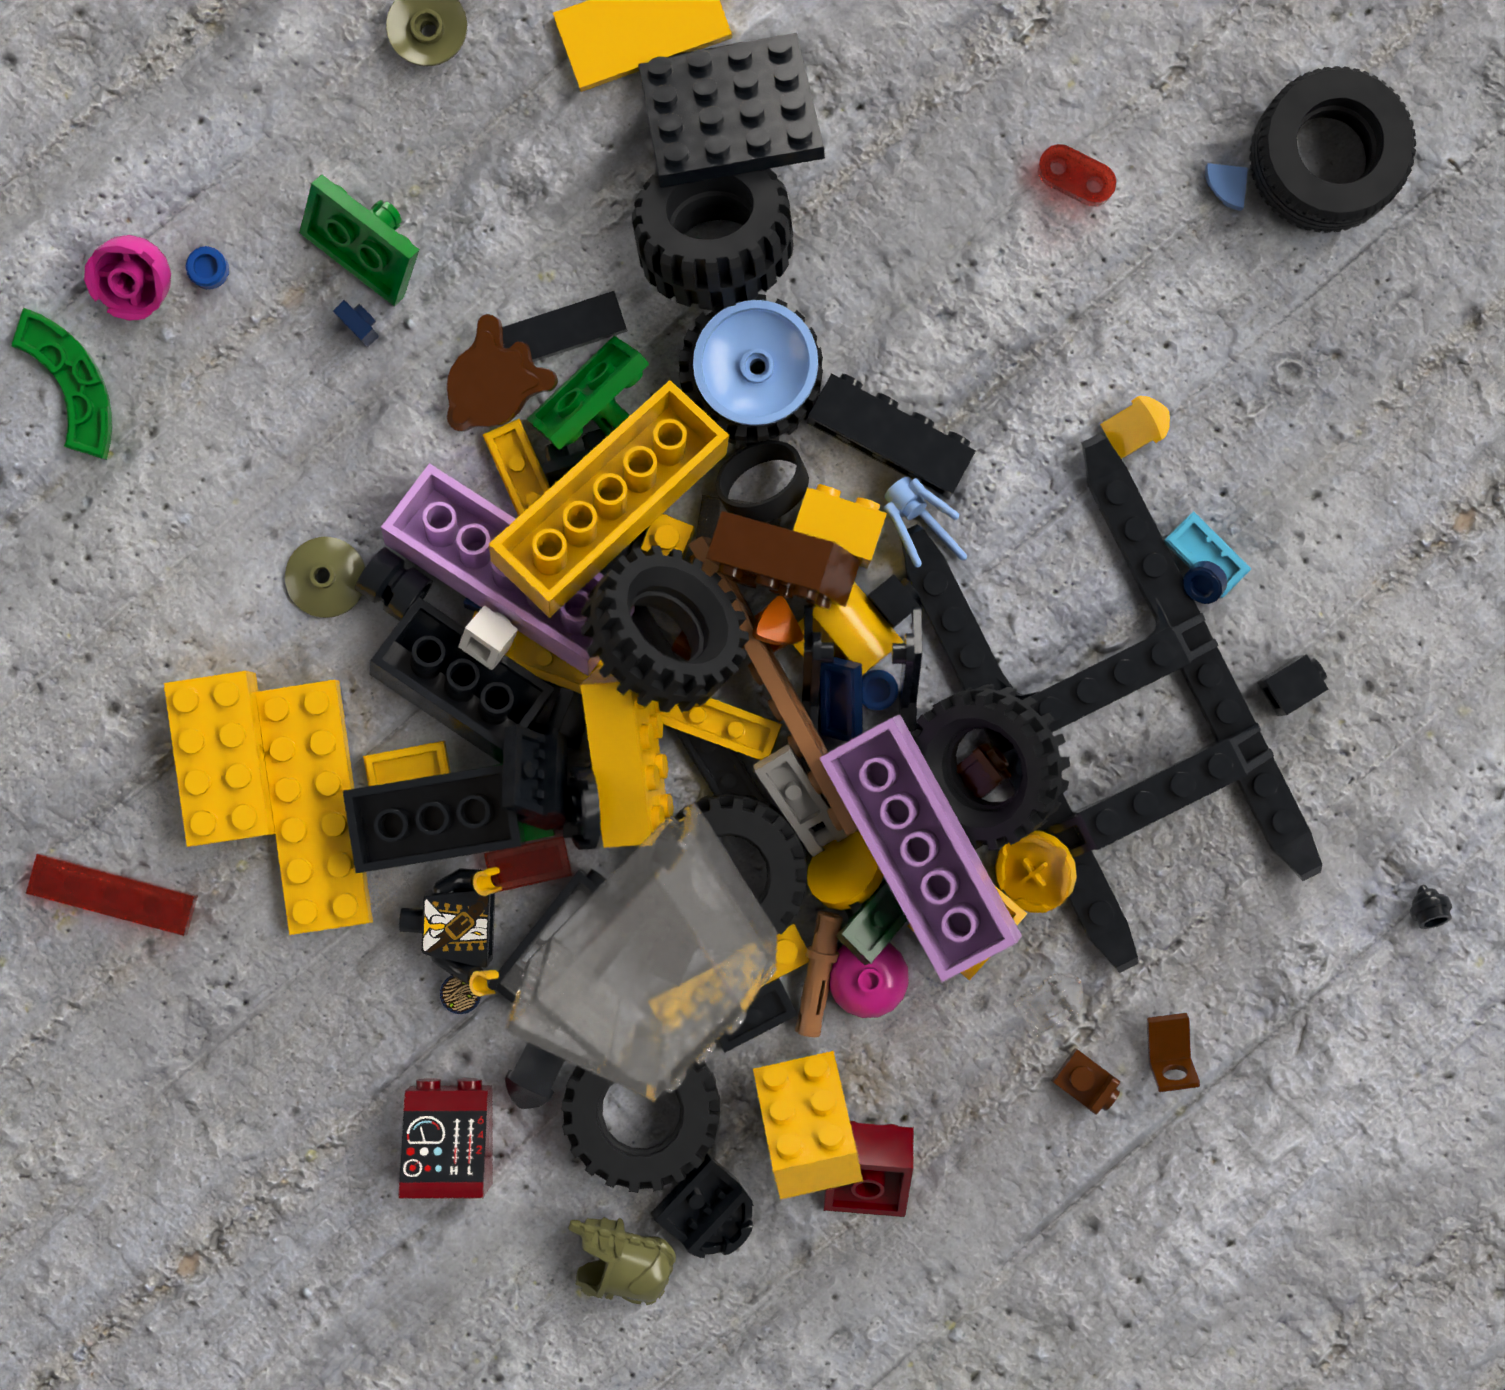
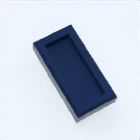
[820,657,863,742]

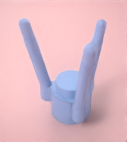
[883,477,967,568]

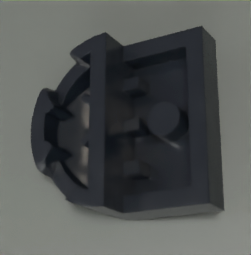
[651,1153,754,1258]

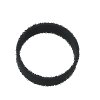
[715,440,809,523]

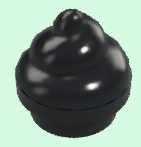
[1410,884,1452,929]

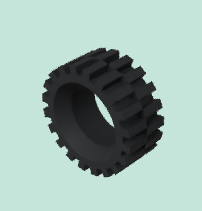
[678,294,823,446]

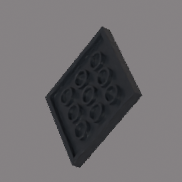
[639,33,825,188]

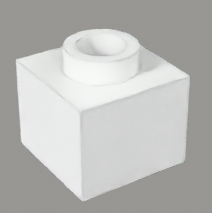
[458,605,518,670]

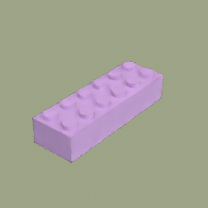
[381,463,635,676]
[820,715,1022,982]

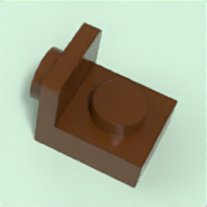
[1051,1048,1120,1115]

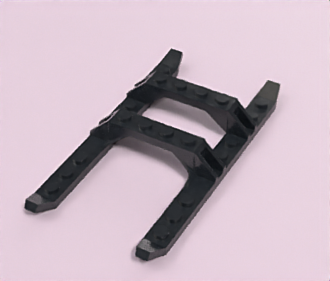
[900,434,1322,973]

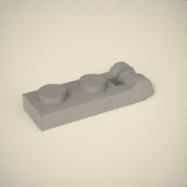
[753,744,849,857]

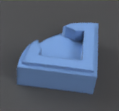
[1205,163,1248,211]

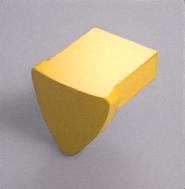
[1100,396,1170,459]

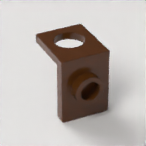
[1147,1013,1200,1092]

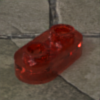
[1037,144,1116,207]

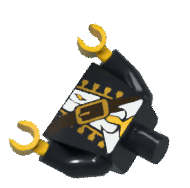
[399,867,502,996]

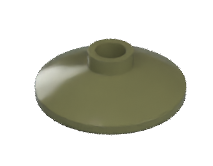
[386,0,467,66]
[285,537,365,618]

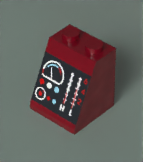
[399,1078,493,1199]

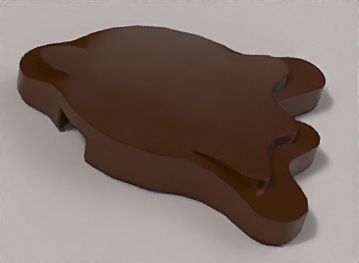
[447,314,558,432]

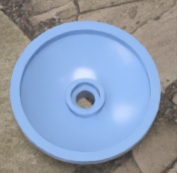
[693,300,818,426]

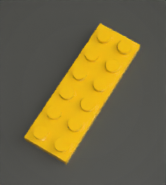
[256,679,373,935]

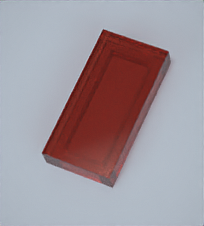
[484,836,573,893]

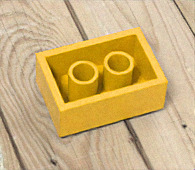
[753,1051,863,1200]

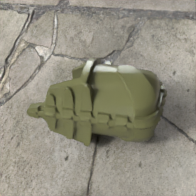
[568,1217,676,1305]

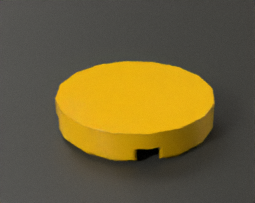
[807,831,884,910]
[995,831,1077,913]

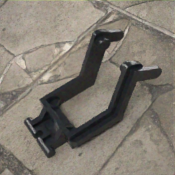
[801,605,923,827]

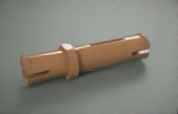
[795,911,843,1037]

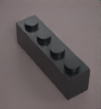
[807,373,976,499]

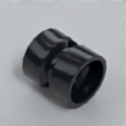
[355,547,433,621]

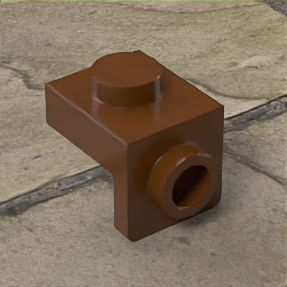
[957,744,1011,799]

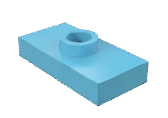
[1164,511,1251,599]

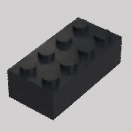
[343,764,526,873]

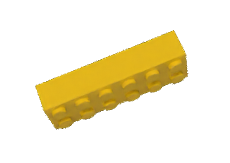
[489,380,729,618]

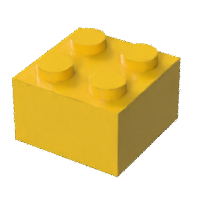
[793,484,887,569]

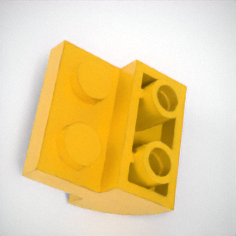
[793,581,904,676]

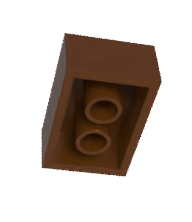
[706,511,861,610]

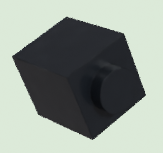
[1257,654,1329,716]

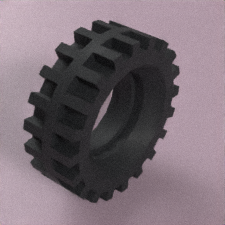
[581,546,749,712]
[911,684,1070,851]
[649,792,807,955]
[561,1028,721,1193]

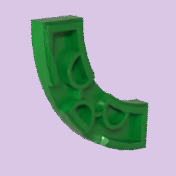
[11,308,112,460]

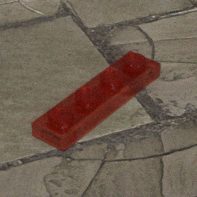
[26,853,198,936]

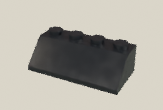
[370,596,555,764]

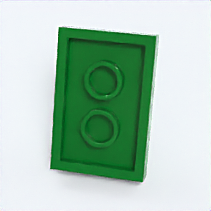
[299,174,420,307]
[527,335,649,450]

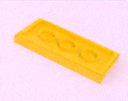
[553,0,732,92]

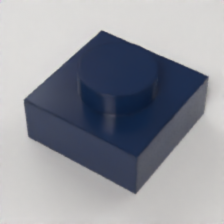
[333,300,379,347]

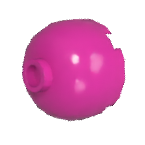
[84,235,171,321]
[829,942,909,1018]

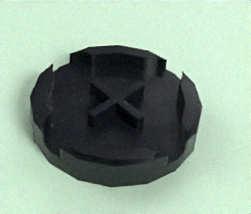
[567,766,600,850]

